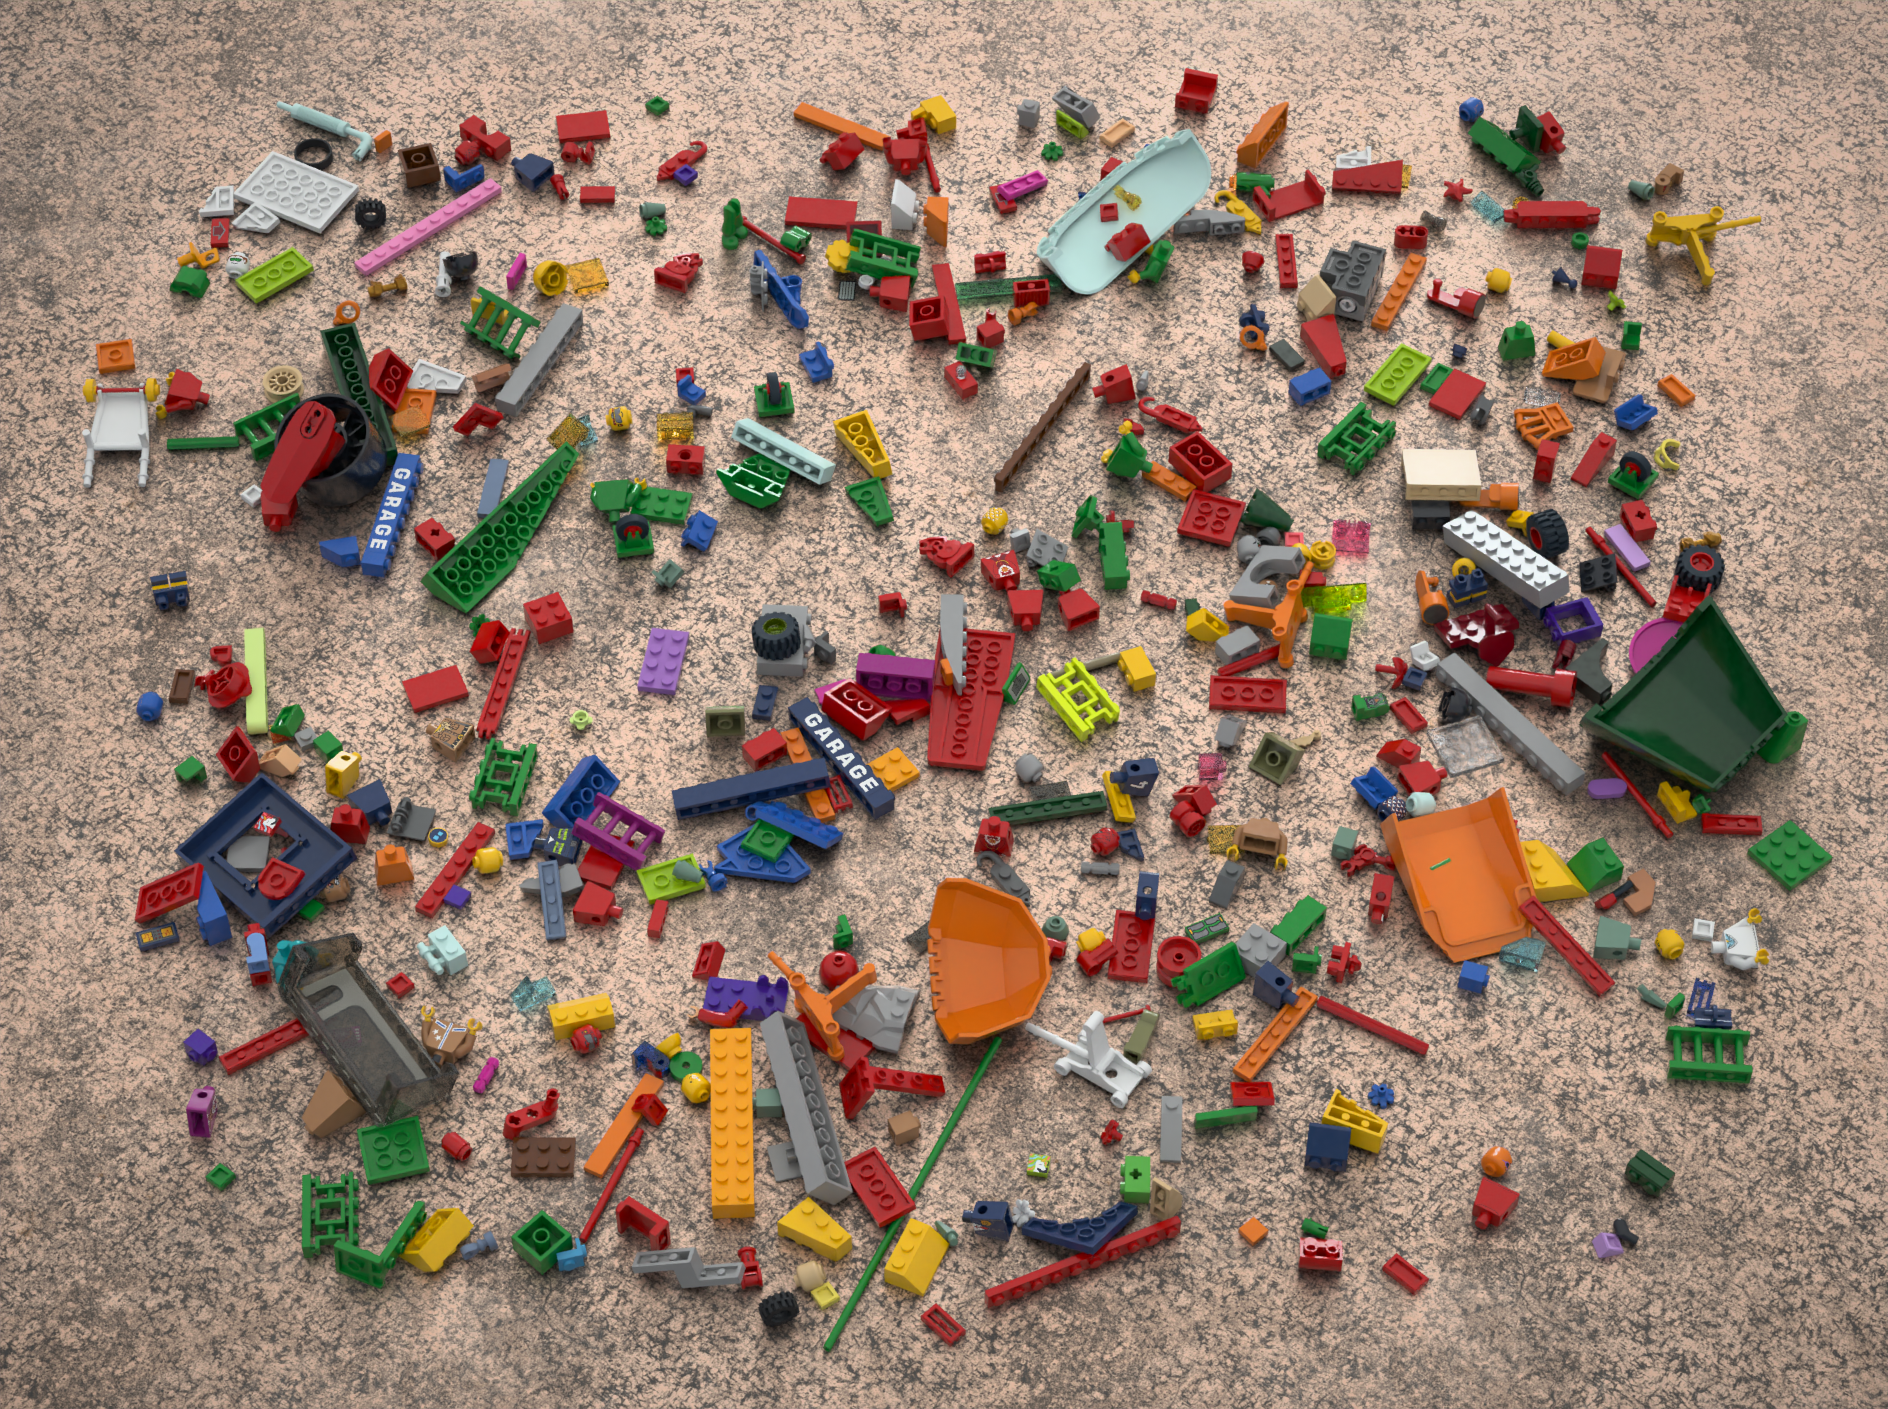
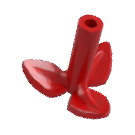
[1375,657,1408,689]

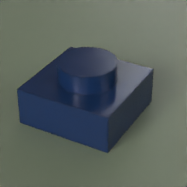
[1402,667,1427,691]

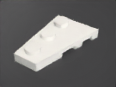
[407,359,467,394]

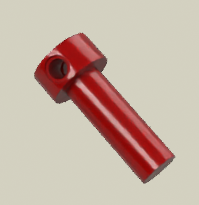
[1486,666,1577,709]

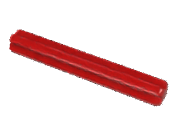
[1217,644,1280,676]

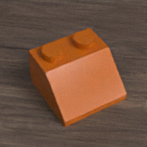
[923,196,949,247]

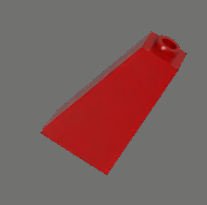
[1300,314,1347,379]

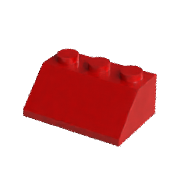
[821,678,892,741]

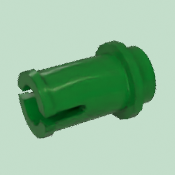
[1301,1218,1329,1239]

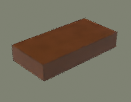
[168,669,196,704]

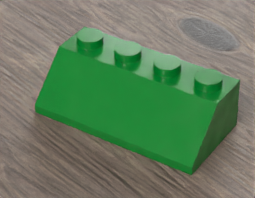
[1468,117,1541,174]

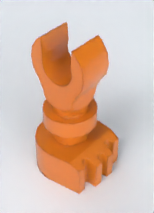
[1008,302,1038,326]

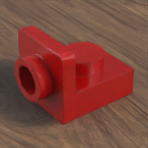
[631,1093,668,1126]

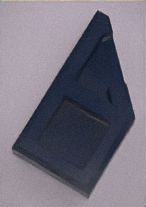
[1117,829,1144,862]

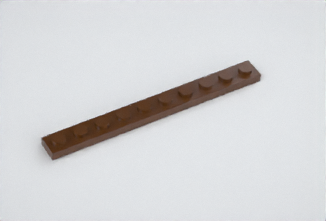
[994,362,1091,493]

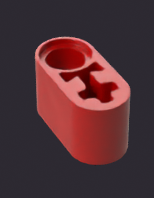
[1394,225,1428,249]

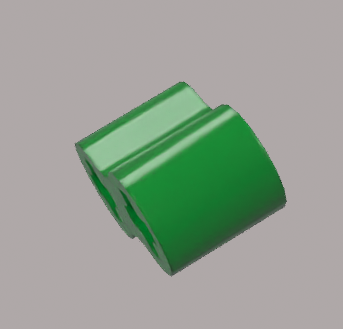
[780,226,812,252]

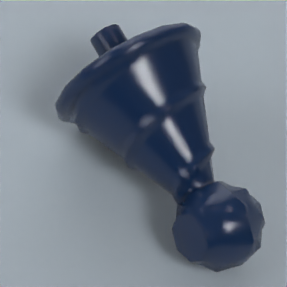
[1552,267,1578,289]

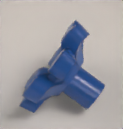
[1367,1084,1394,1109]

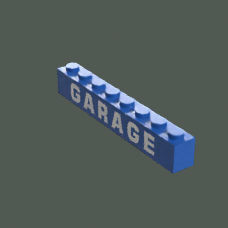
[361,453,424,578]

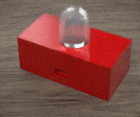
[944,361,978,400]

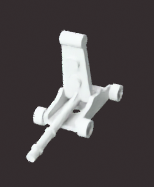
[1025,1011,1152,1108]

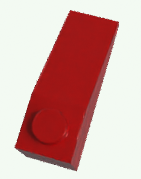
[1571,432,1617,487]

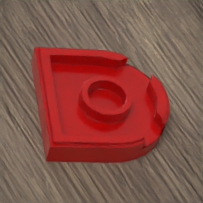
[258,857,306,900]

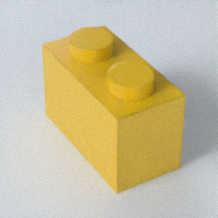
[1118,646,1156,692]

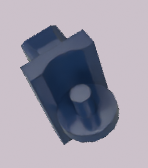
[1239,304,1270,340]
[1694,1005,1732,1030]

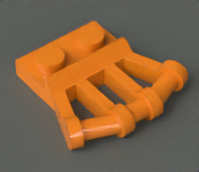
[1514,402,1574,450]

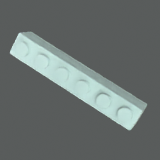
[731,418,836,485]

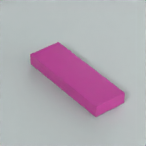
[997,170,1048,201]

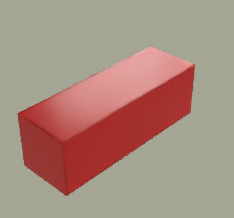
[647,899,669,938]

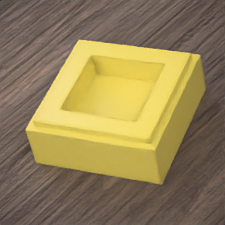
[810,1281,840,1310]

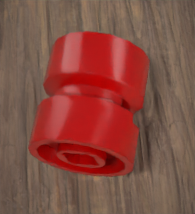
[1169,801,1206,838]

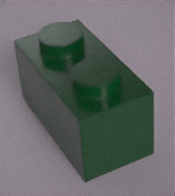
[1184,598,1200,617]

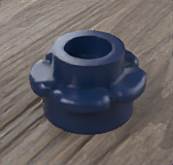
[1450,344,1467,358]

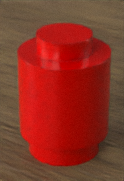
[441,1132,473,1161]

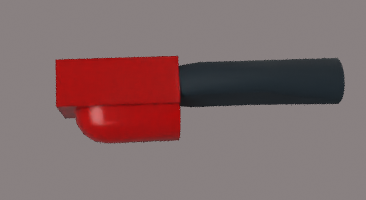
[1594,880,1633,910]

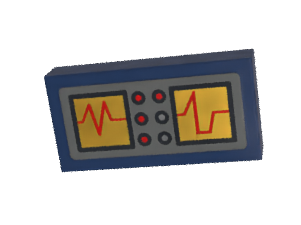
[135,922,180,952]

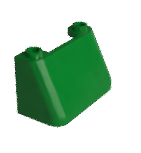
[1757,711,1808,764]

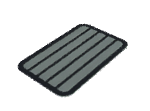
[838,281,856,300]

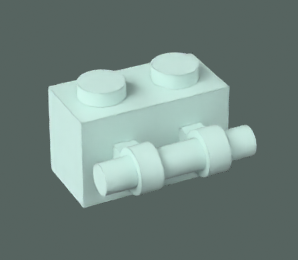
[417,925,468,975]

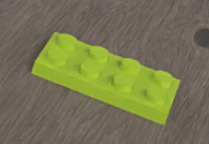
[235,247,314,304]
[1363,343,1432,406]

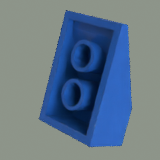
[196,871,233,946]

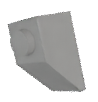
[1214,715,1247,747]

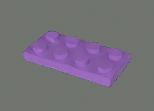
[637,628,689,695]

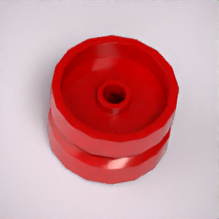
[1156,936,1202,988]

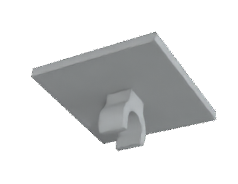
[767,1141,803,1183]

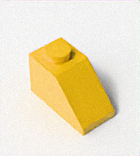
[1186,608,1229,642]

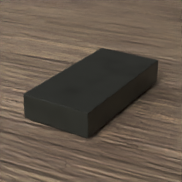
[1269,339,1305,372]

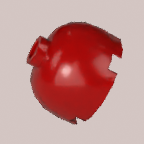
[819,951,859,991]

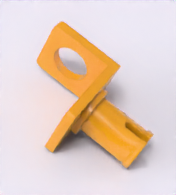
[177,242,220,269]

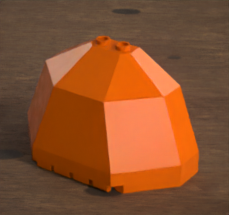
[927,878,1052,1044]

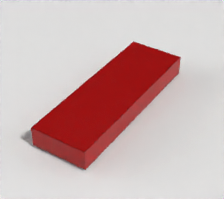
[1701,813,1763,835]

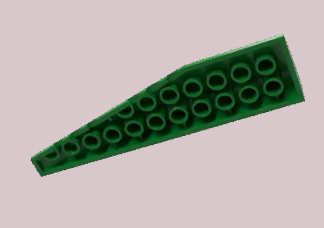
[420,441,579,613]

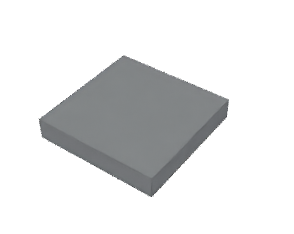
[227,836,271,872]

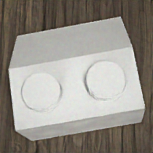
[891,179,919,230]

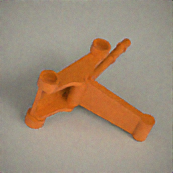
[1223,561,1314,668]
[768,951,877,1061]

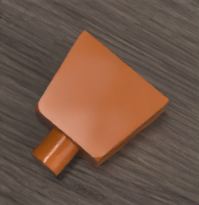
[374,844,415,886]

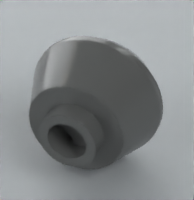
[1256,527,1281,546]

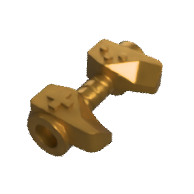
[367,274,408,297]
[1679,531,1722,552]

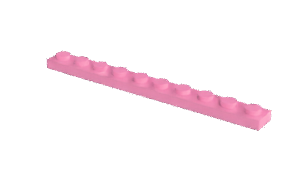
[354,178,502,276]

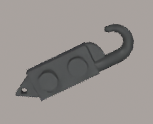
[976,851,1030,907]

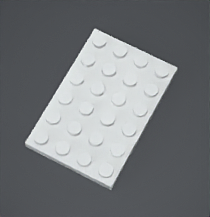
[233,151,359,234]

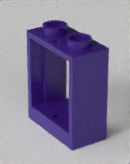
[1543,597,1604,646]

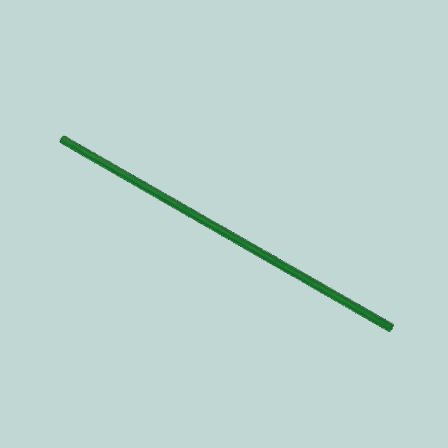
[823,1037,1002,1352]

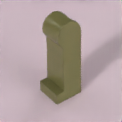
[1123,1009,1160,1064]

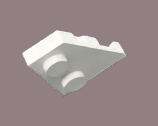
[199,186,234,217]

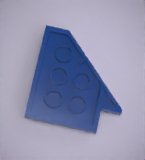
[714,824,811,883]

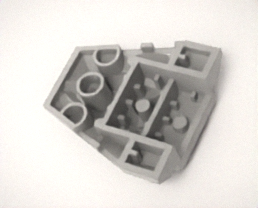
[832,986,920,1054]

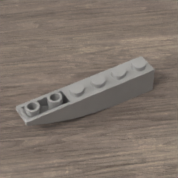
[940,594,967,695]

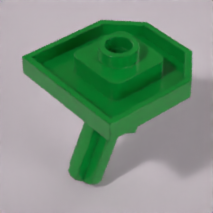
[1071,494,1104,538]

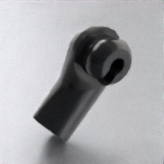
[1613,1218,1639,1246]

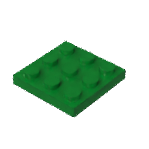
[1747,820,1833,891]
[357,1116,430,1185]

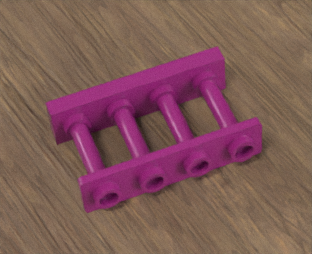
[571,792,665,871]

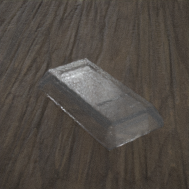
[1523,387,1561,406]

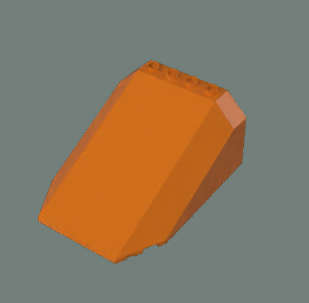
[1380,787,1536,963]

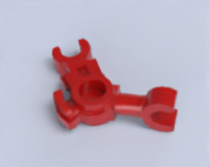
[1341,844,1396,877]

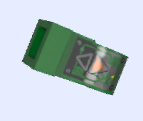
[1351,693,1390,721]

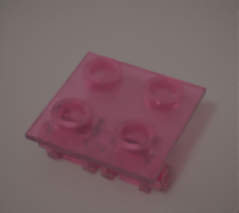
[1332,518,1371,554]

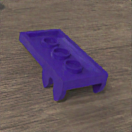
[703,975,789,1021]

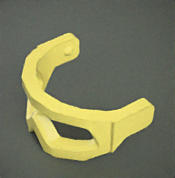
[1654,439,1680,470]

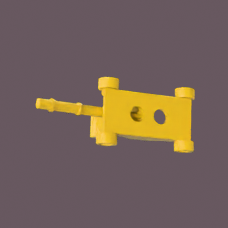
[1646,206,1761,285]

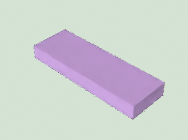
[1604,524,1651,572]

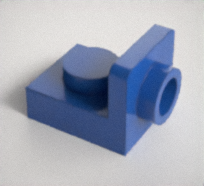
[677,374,706,405]

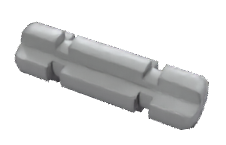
[1081,861,1120,875]

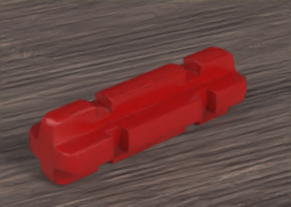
[1140,590,1177,610]

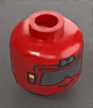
[570,1024,602,1054]

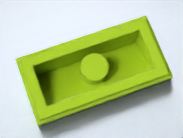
[1056,110,1089,139]

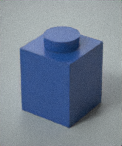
[1458,960,1490,994]

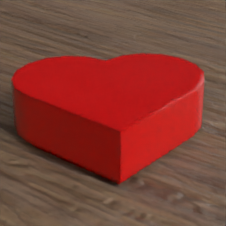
[210,645,233,667]

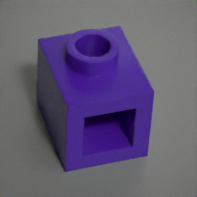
[183,1029,218,1066]

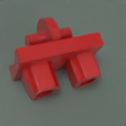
[974,251,1007,273]
[1327,942,1362,983]

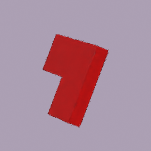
[453,403,504,436]

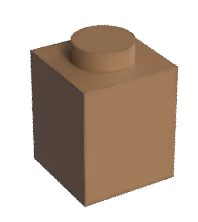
[888,1110,921,1146]

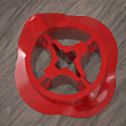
[205,662,252,708]

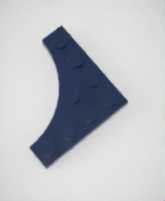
[1021,1201,1138,1255]

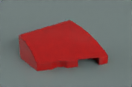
[884,698,930,725]

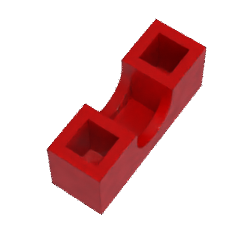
[459,115,511,161]

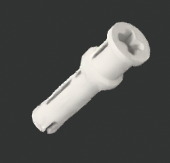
[435,251,452,297]

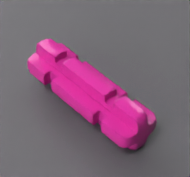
[473,1057,499,1094]

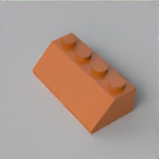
[1236,101,1289,169]

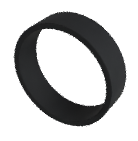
[294,138,333,170]

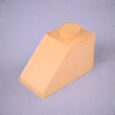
[259,744,302,777]

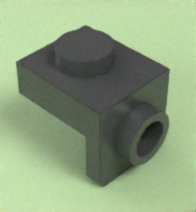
[814,631,836,665]

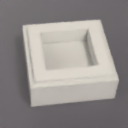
[240,485,262,508]
[1692,919,1715,942]

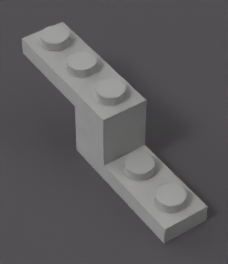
[632,1247,746,1288]

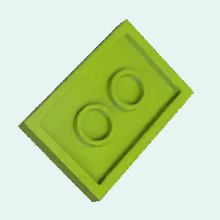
[636,853,706,905]

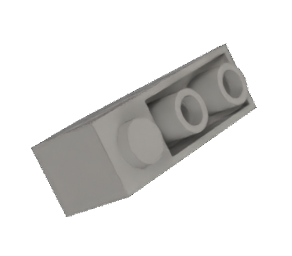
[519,863,584,897]

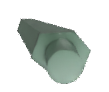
[1637,984,1667,1008]
[934,1221,959,1246]

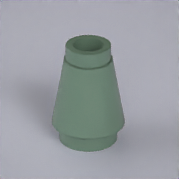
[1628,180,1655,200]
[639,202,666,219]
[672,860,703,883]

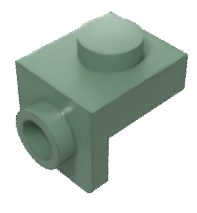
[651,559,685,589]

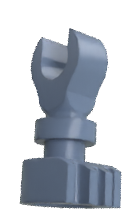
[460,1231,499,1260]

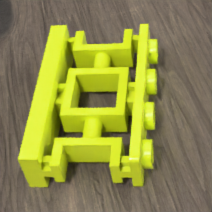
[1036,657,1120,742]

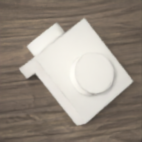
[1410,641,1440,671]

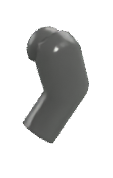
[686,405,713,418]

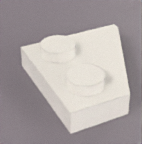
[1336,146,1371,171]
[232,202,280,233]

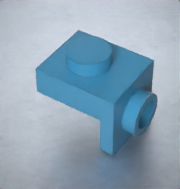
[556,1238,587,1271]

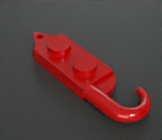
[656,141,708,181]
[1138,397,1203,434]

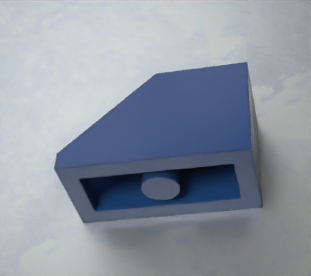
[319,536,361,567]

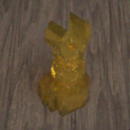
[1113,185,1142,211]

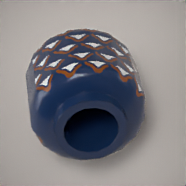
[1377,796,1407,822]

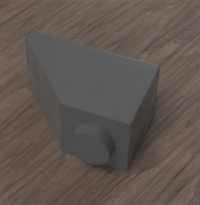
[1209,860,1245,910]

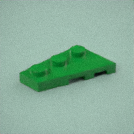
[845,476,894,526]

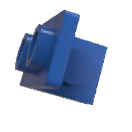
[443,164,485,192]

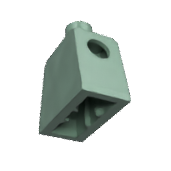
[1593,916,1642,960]

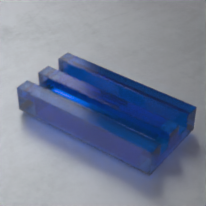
[1687,978,1716,1015]

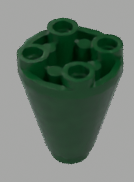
[1240,488,1294,533]

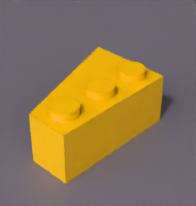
[1321,1089,1388,1154]
[777,1197,852,1262]

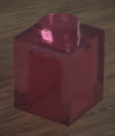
[1198,753,1227,781]

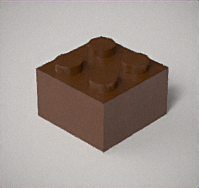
[398,143,441,188]

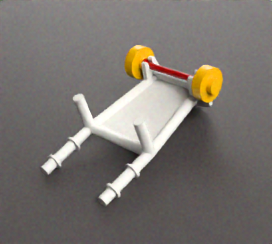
[82,378,160,488]

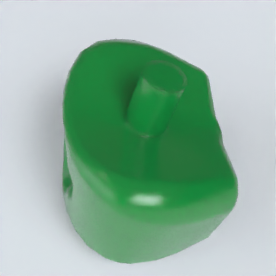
[1692,793,1711,815]

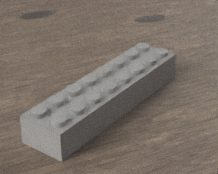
[1443,510,1570,609]

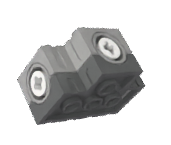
[1320,240,1387,321]

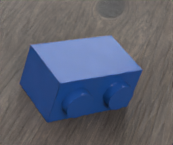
[1288,367,1331,406]

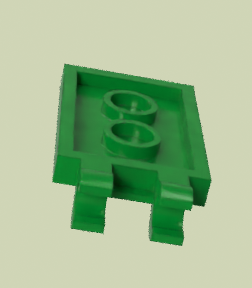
[1171,941,1246,1008]

